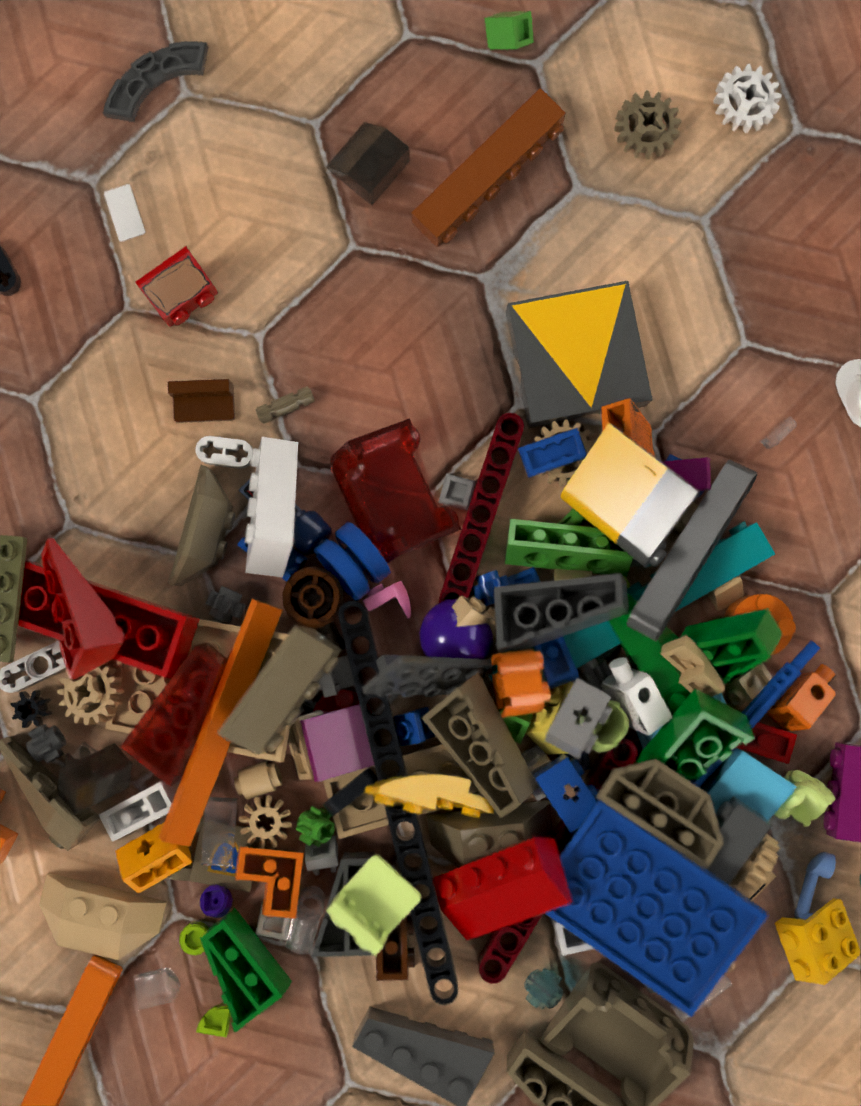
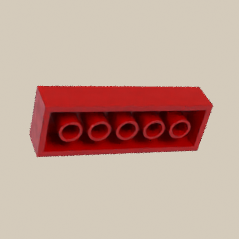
[18,560,200,678]

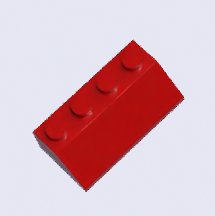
[433,837,573,940]

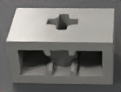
[545,678,612,759]

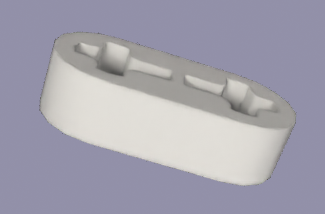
[195,436,253,469]

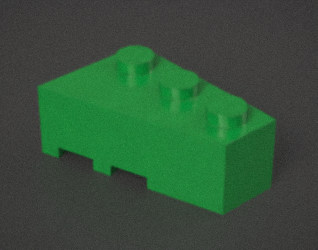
[200,908,292,1033]

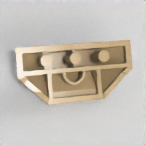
[39,873,168,960]

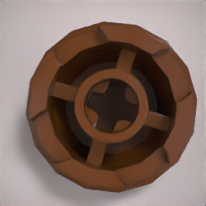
[282,567,344,628]

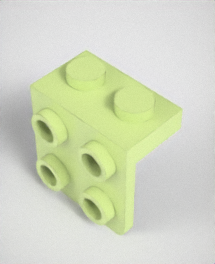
[326,855,421,956]

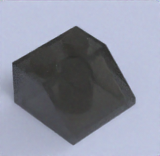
[326,122,410,206]

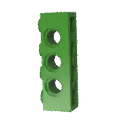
[505,519,633,577]

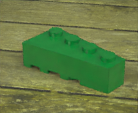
[633,689,755,781]

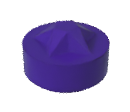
[200,885,233,918]

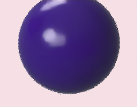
[420,599,494,659]

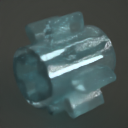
[524,968,563,1010]

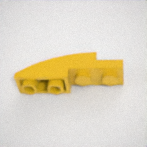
[365,774,494,818]

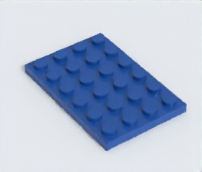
[545,800,768,1017]

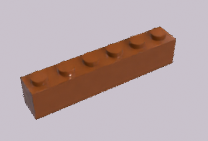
[411,88,566,247]

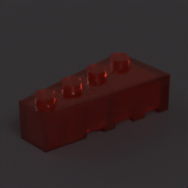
[120,642,228,787]

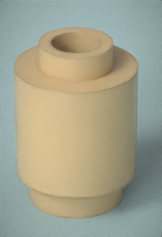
[234,761,282,800]

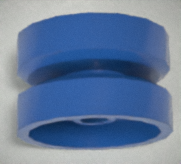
[314,521,391,602]

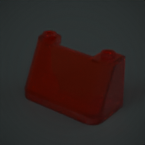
[330,418,461,564]

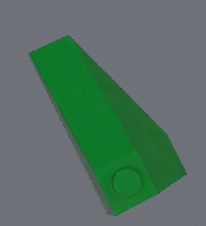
[608,594,691,715]

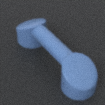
[794,852,836,920]

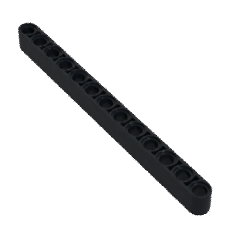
[338,601,458,1005]

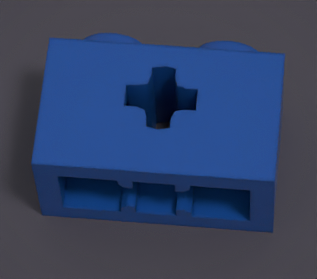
[532,754,599,833]

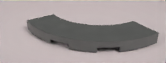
[103,41,209,122]

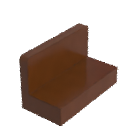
[168,379,235,423]

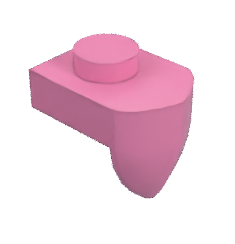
[363,581,411,618]

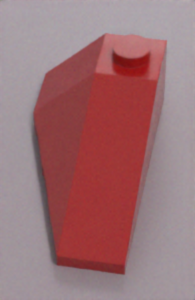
[41,538,124,680]

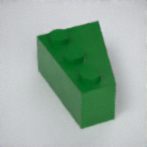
[680,609,782,684]

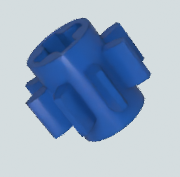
[472,570,510,606]

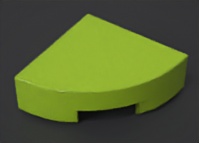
[196,1003,231,1038]

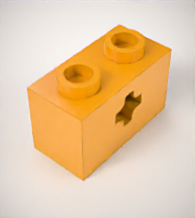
[115,823,193,894]

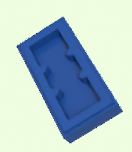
[518,428,587,478]

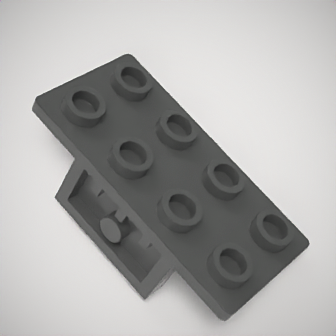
[362,655,493,697]

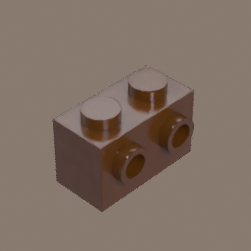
[376,915,415,981]

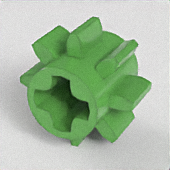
[296,806,335,847]

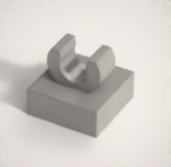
[305,836,338,876]

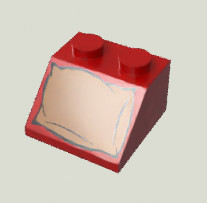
[135,246,218,327]

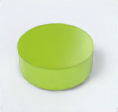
[179,921,209,955]

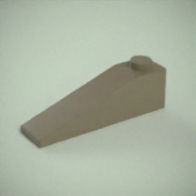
[0,736,100,851]

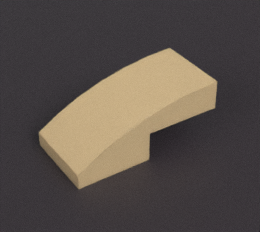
[660,635,725,696]

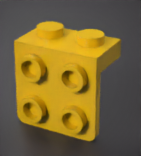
[774,898,860,985]

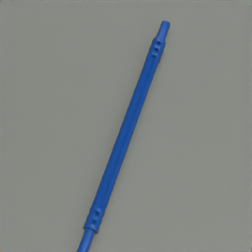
[689,640,821,788]

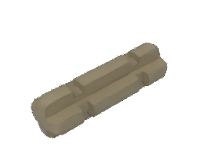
[256,387,315,423]

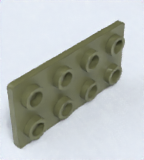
[0,535,27,662]

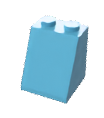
[699,748,797,821]

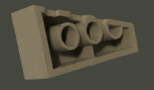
[422,672,539,818]
[507,1031,626,1106]

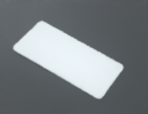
[104,184,145,241]

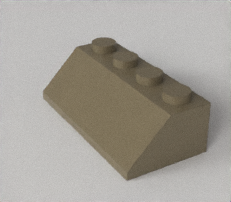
[218,626,341,755]

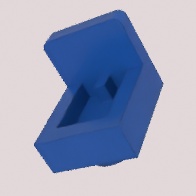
[394,707,435,746]

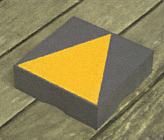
[506,281,653,429]

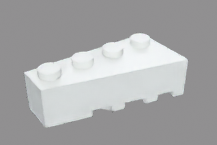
[245,437,298,577]

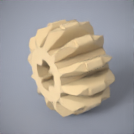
[239,795,292,849]

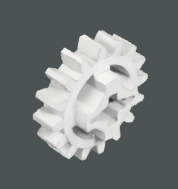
[713,64,782,133]

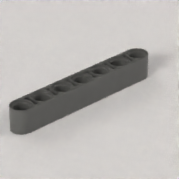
[627,459,758,641]

